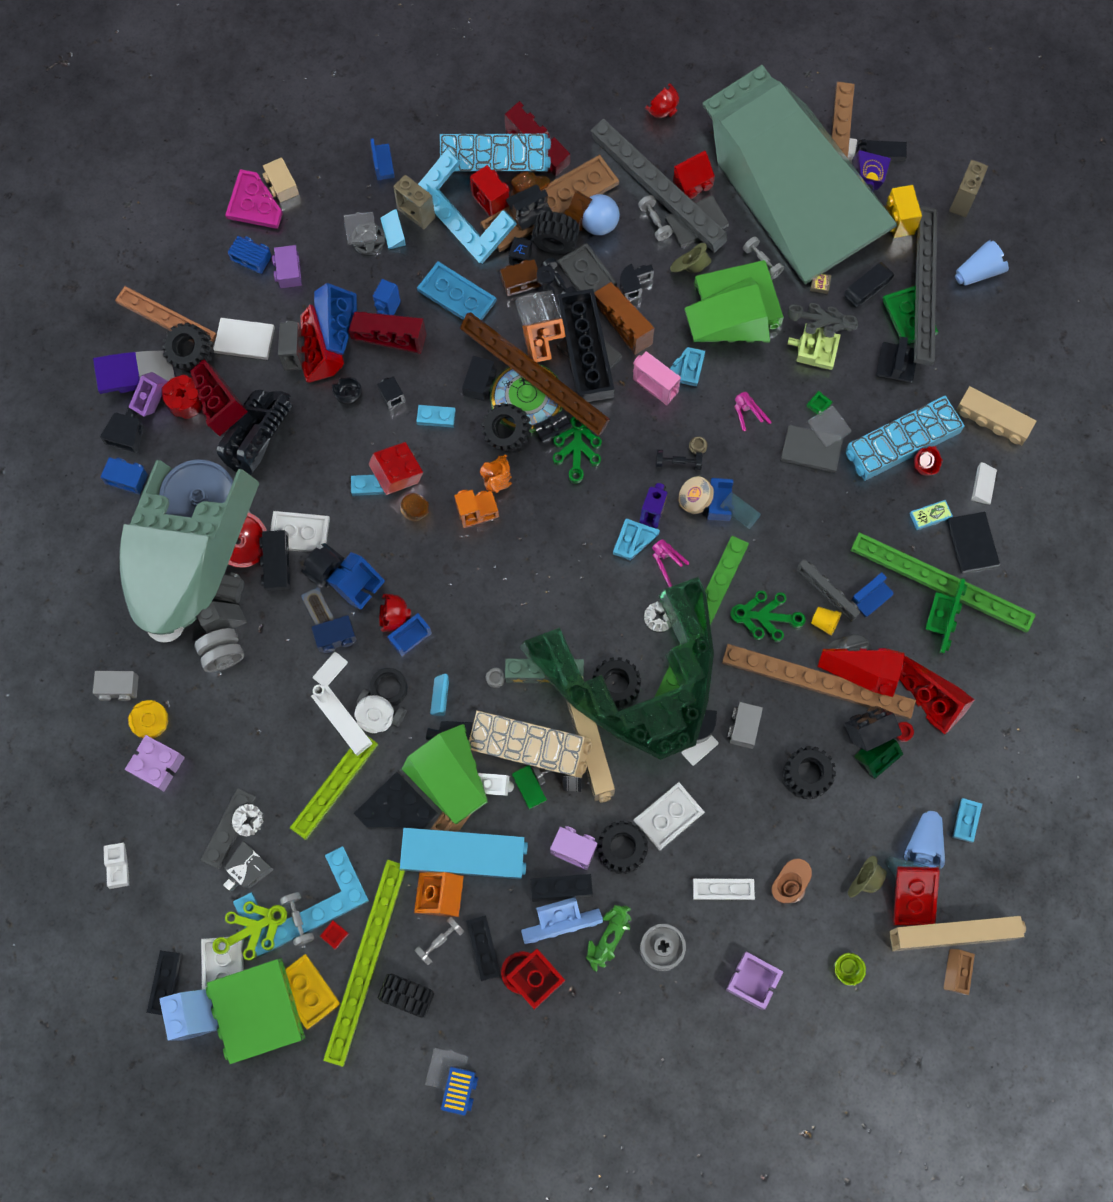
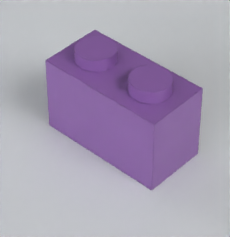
[272,245,302,288]
[129,372,168,416]

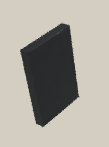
[947,512,1000,573]

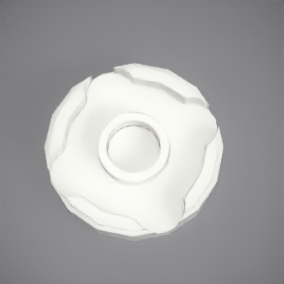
[354,695,394,733]

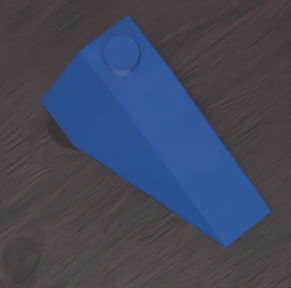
[314,283,357,355]

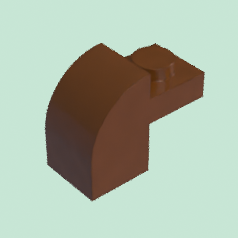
[564,191,592,231]

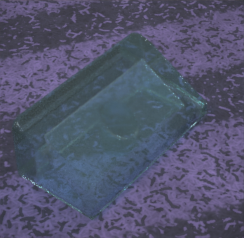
[720,492,761,529]

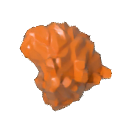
[479,454,512,493]

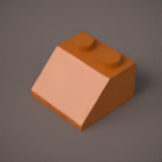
[414,872,464,917]

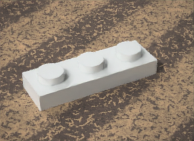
[693,879,755,900]

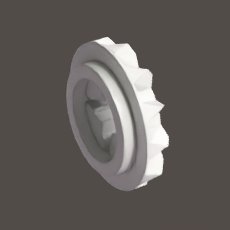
[644,601,675,632]
[232,804,264,836]

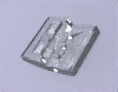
[515,290,560,326]

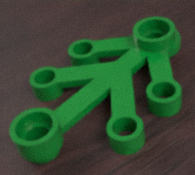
[553,416,602,483]
[731,591,806,642]

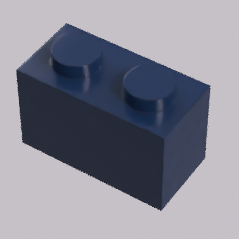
[311,615,357,653]

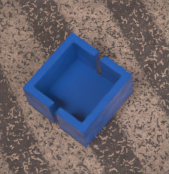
[326,552,385,610]

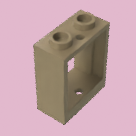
[949,159,988,218]
[393,175,436,229]

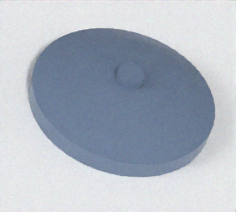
[159,460,233,518]

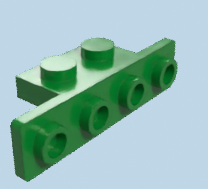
[925,578,967,655]

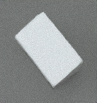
[971,462,997,505]

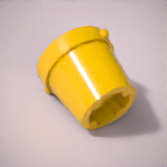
[811,607,841,636]

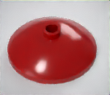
[228,512,267,568]

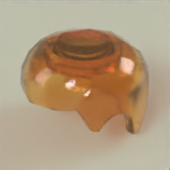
[400,493,429,521]

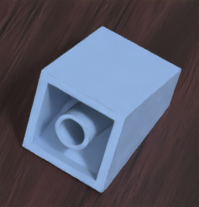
[159,989,219,1041]

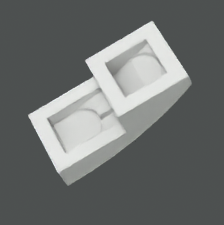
[104,843,129,889]

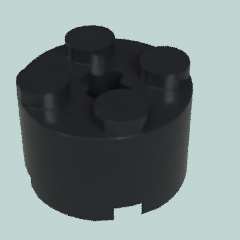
[301,543,344,588]

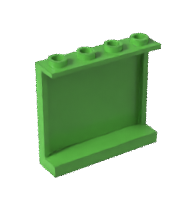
[694,260,784,329]
[206,958,305,1064]

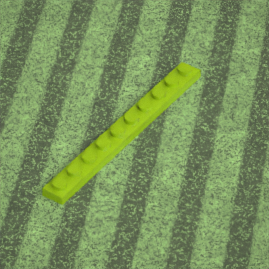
[323,860,405,1067]

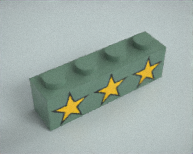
[505,659,584,684]

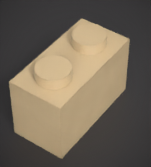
[262,157,299,203]

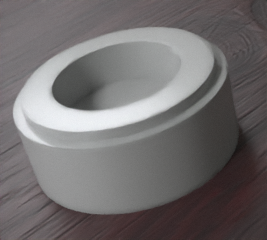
[486,668,505,688]

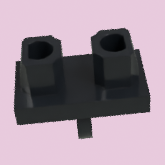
[534,411,572,443]

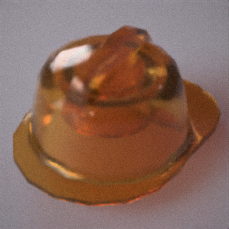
[511,171,551,196]

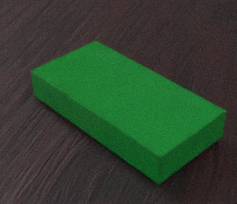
[512,765,547,810]

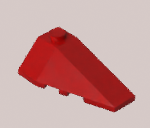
[300,304,344,383]
[818,648,905,697]
[899,656,975,734]

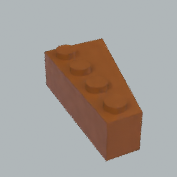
[594,282,654,355]

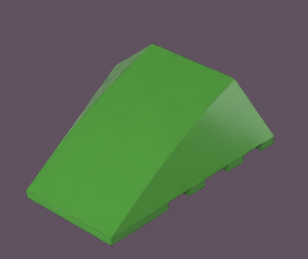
[685,277,770,343]
[401,724,488,824]

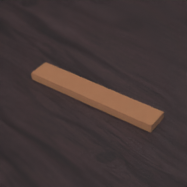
[115,286,217,343]

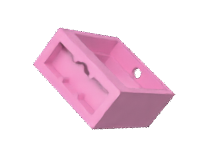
[633,351,681,405]

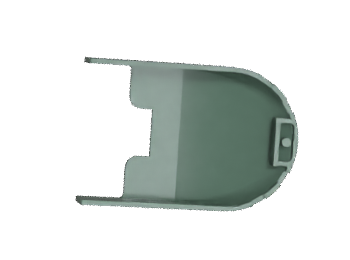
[120,460,259,635]

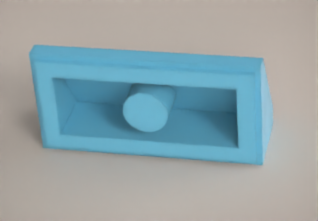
[380,209,406,250]
[430,674,449,716]

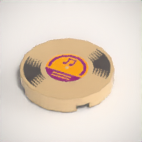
[679,476,714,514]

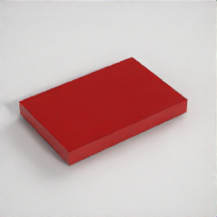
[893,867,940,926]

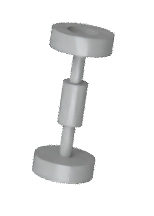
[638,195,673,241]
[743,236,784,280]
[280,892,315,946]
[415,916,464,965]

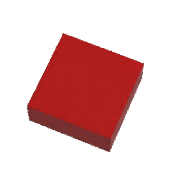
[320,920,349,949]

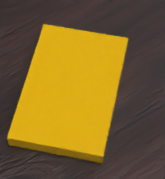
[286,954,341,1030]

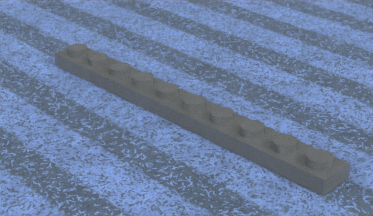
[914,206,937,366]

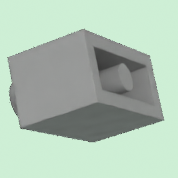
[93,671,139,701]
[727,702,763,749]

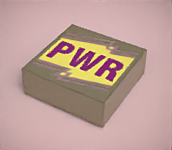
[810,274,831,294]

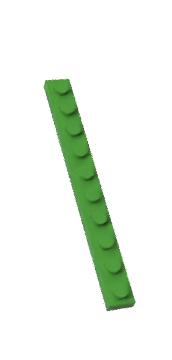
[850,532,1036,633]
[652,536,749,712]

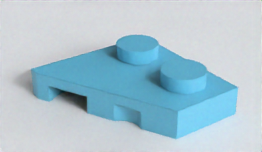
[670,347,705,387]
[613,519,660,561]

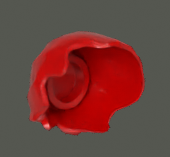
[914,446,943,476]

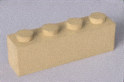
[956,386,1036,446]

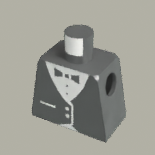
[223,841,274,892]

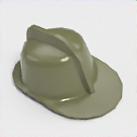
[670,243,711,273]
[848,855,887,898]

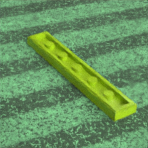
[290,736,378,840]

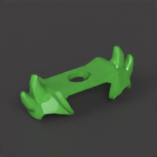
[586,905,631,972]

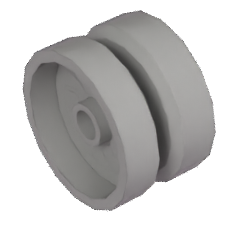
[194,628,245,672]
[640,924,686,971]

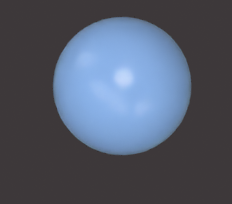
[582,194,620,235]

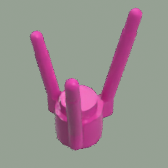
[734,392,772,431]
[652,539,689,588]

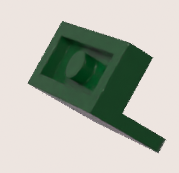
[854,739,903,779]

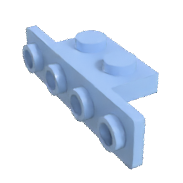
[521,897,603,944]

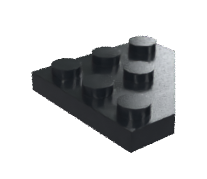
[354,772,438,829]

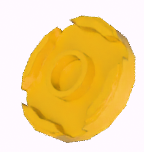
[128,700,168,739]

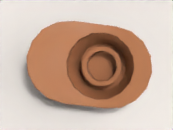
[772,859,812,903]

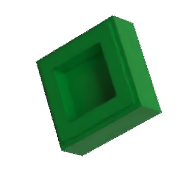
[806,391,833,417]

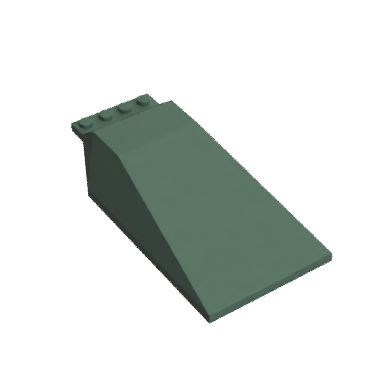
[702,65,897,285]

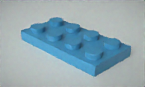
[417,261,497,320]

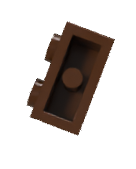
[500,259,541,297]

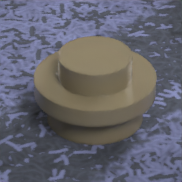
[689,437,708,455]

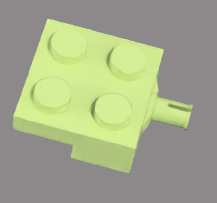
[787,323,841,370]

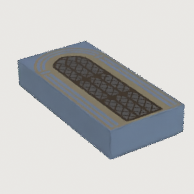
[301,587,334,625]

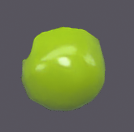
[834,953,866,986]

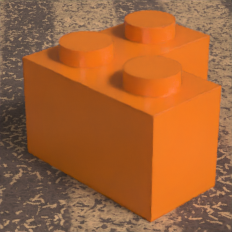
[522,318,566,363]
[454,490,499,528]

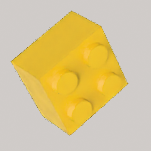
[884,185,922,238]

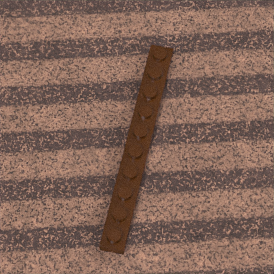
[460,312,610,436]

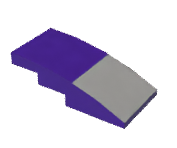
[93,351,175,394]

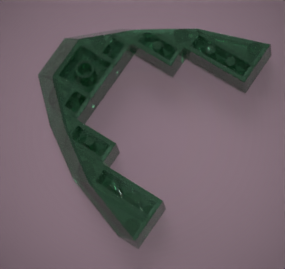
[519,577,714,760]

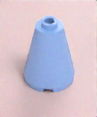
[955,240,1009,286]
[904,811,945,869]

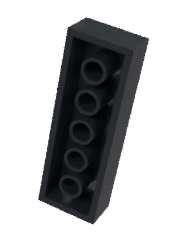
[557,289,615,402]

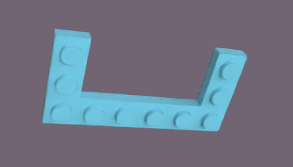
[418,149,517,264]
[233,846,369,957]

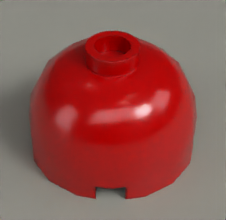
[645,83,680,119]
[379,594,411,632]

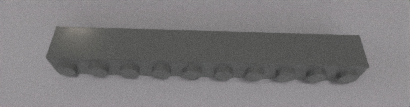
[591,118,727,253]

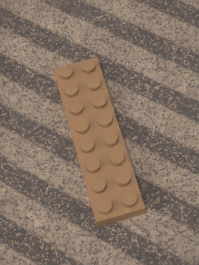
[480,155,619,253]

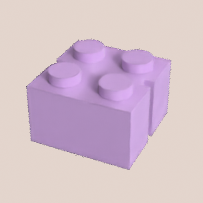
[125,735,185,792]
[550,826,597,870]
[726,952,783,1010]

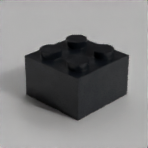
[845,706,902,751]

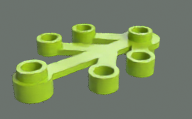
[212,901,287,961]

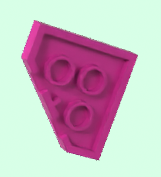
[225,169,283,229]

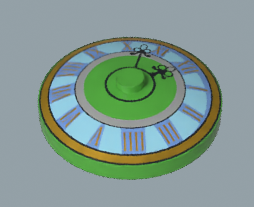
[490,364,562,433]

